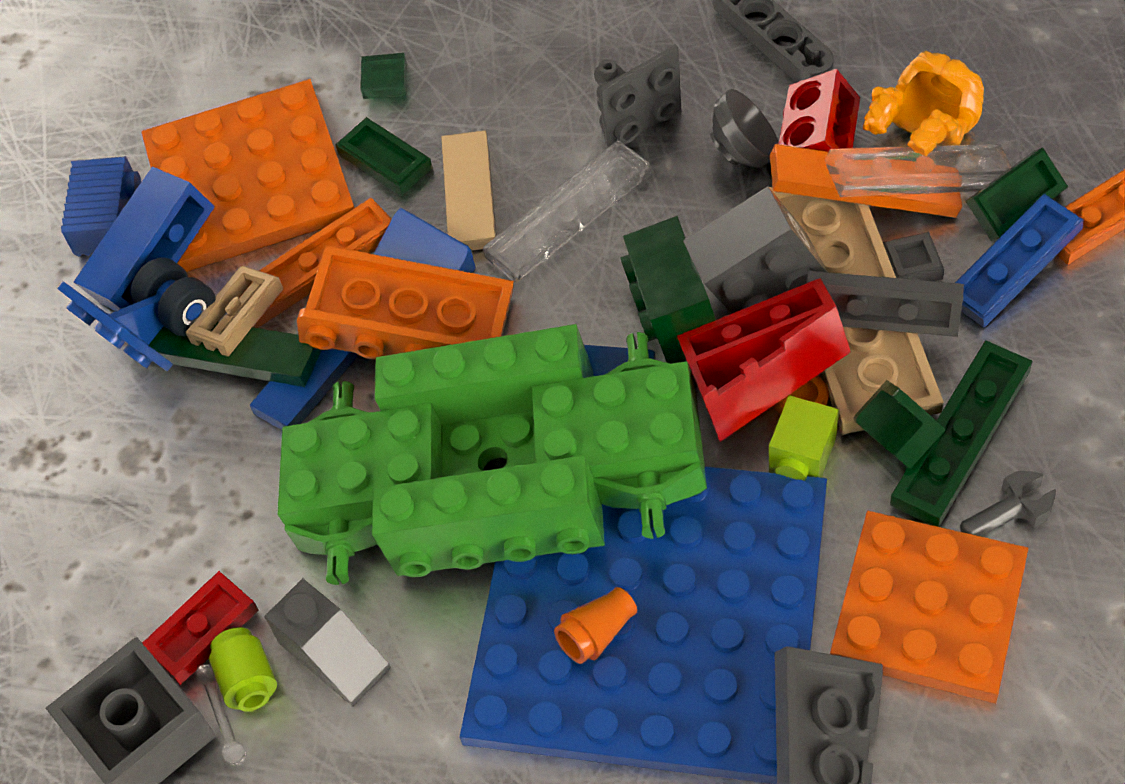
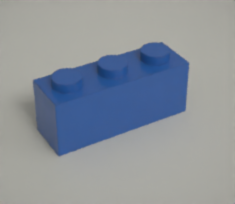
[73,166,215,311]

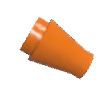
[554,587,637,664]

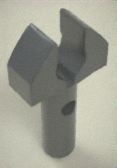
[960,471,1056,536]

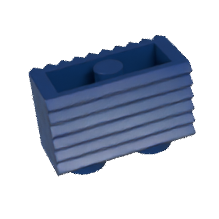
[61,156,142,257]

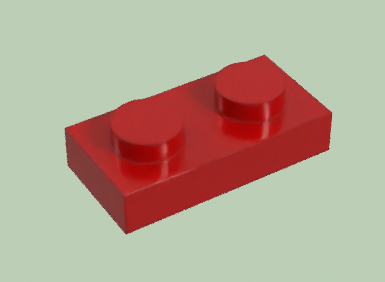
[142,571,259,685]

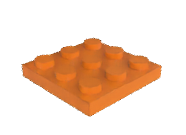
[830,511,1028,704]

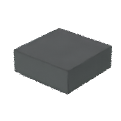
[883,232,945,281]

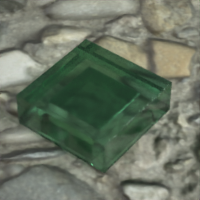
[360,52,407,99]

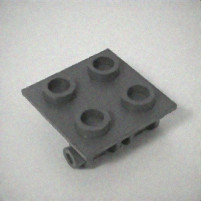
[594,44,681,153]

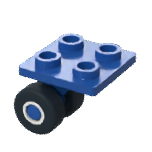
[57,258,216,372]

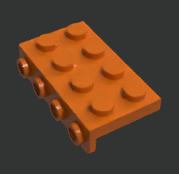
[297,245,514,359]

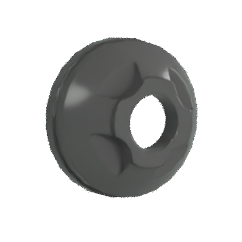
[710,89,779,168]

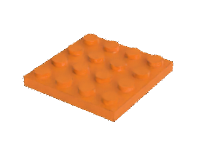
[141,79,355,272]

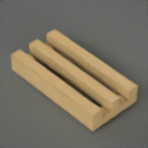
[185,265,284,357]

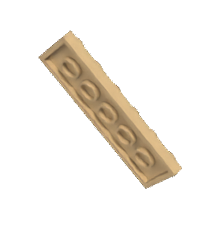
[763,186,944,435]

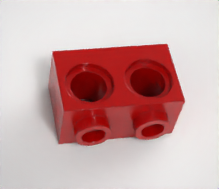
[777,69,861,156]

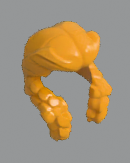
[863,51,984,157]

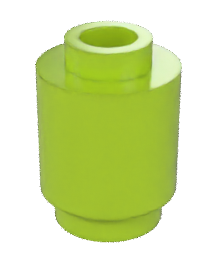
[209,627,277,712]

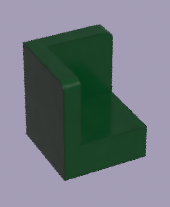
[854,380,946,469]

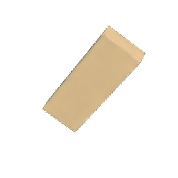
[441,130,497,250]

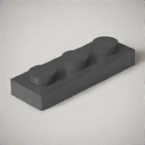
[807,271,964,337]

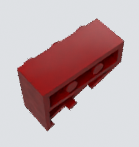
[677,278,851,442]

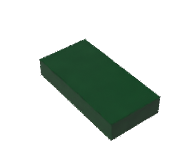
[335,117,433,197]
[966,147,1068,241]

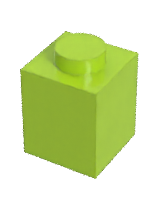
[769,395,839,481]

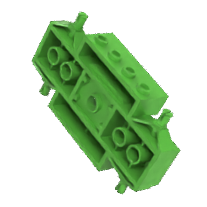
[277,324,707,585]

